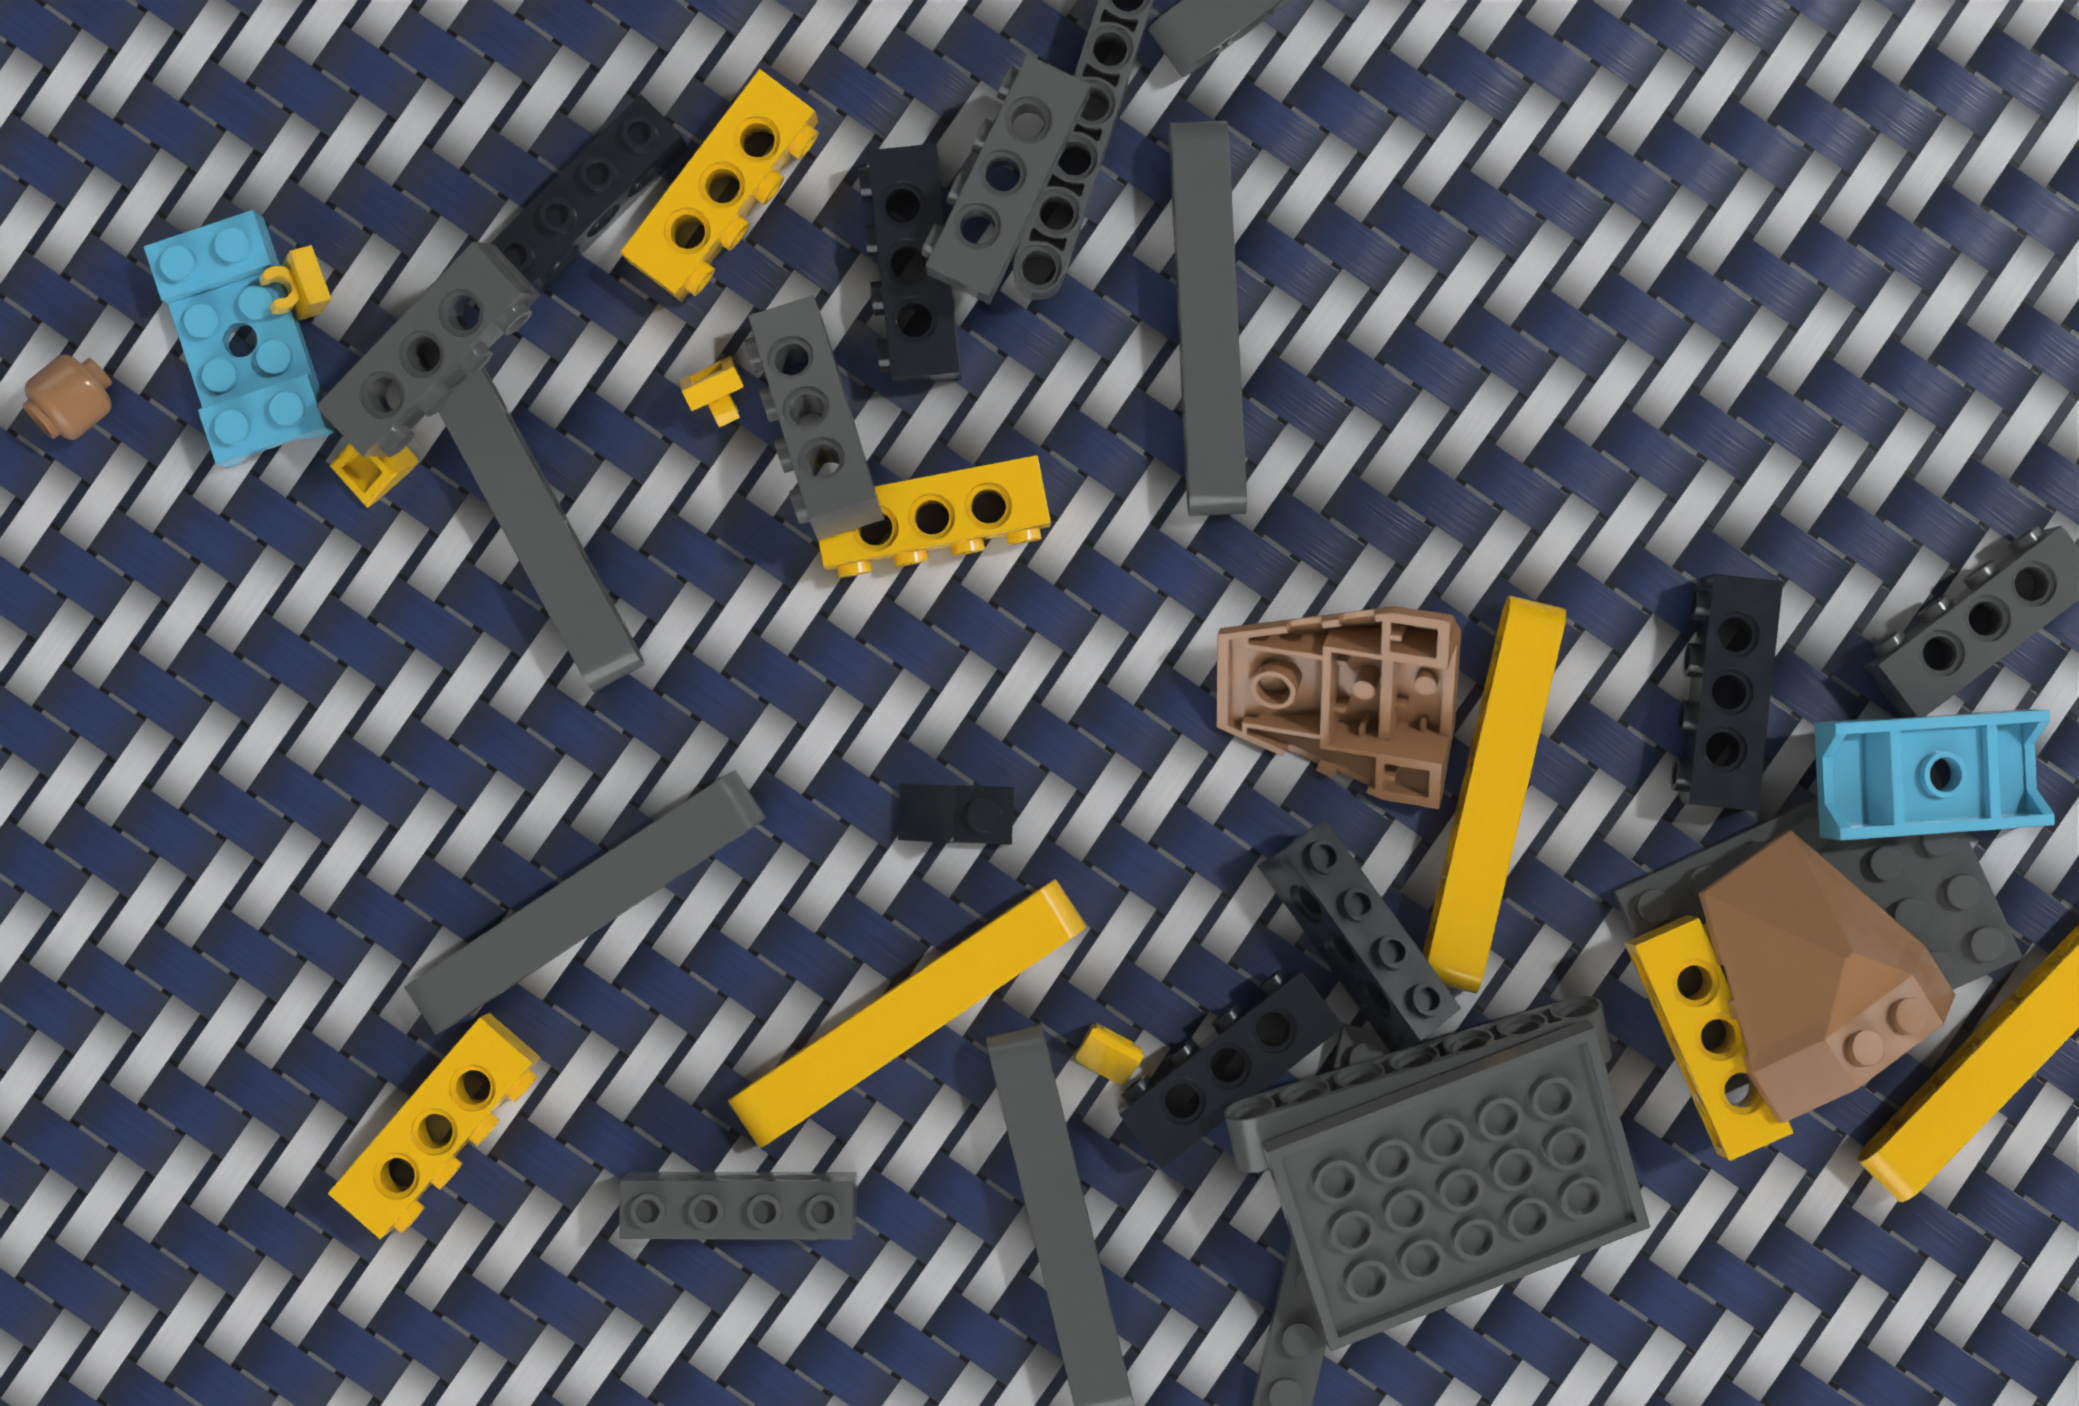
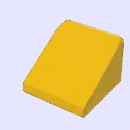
[330,443,419,508]
[1075,1022,1144,1085]

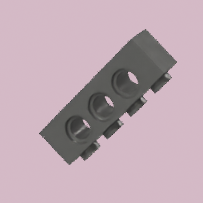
[921,55,1091,304]
[316,241,541,457]
[744,295,885,540]
[1863,525,2079,718]
[619,1171,857,1240]

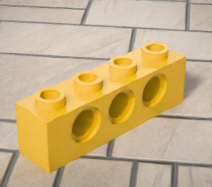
[620,69,819,302]
[818,455,1051,578]
[1624,915,1794,1161]
[328,1013,541,1239]

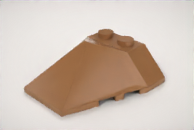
[1217,606,1461,809]
[1698,830,1955,1123]

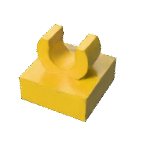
[259,245,331,320]
[679,356,744,427]

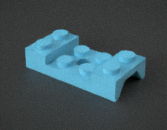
[143,210,335,468]
[1814,709,2055,840]

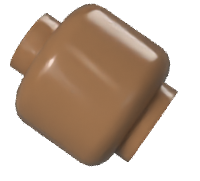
[22,354,112,440]

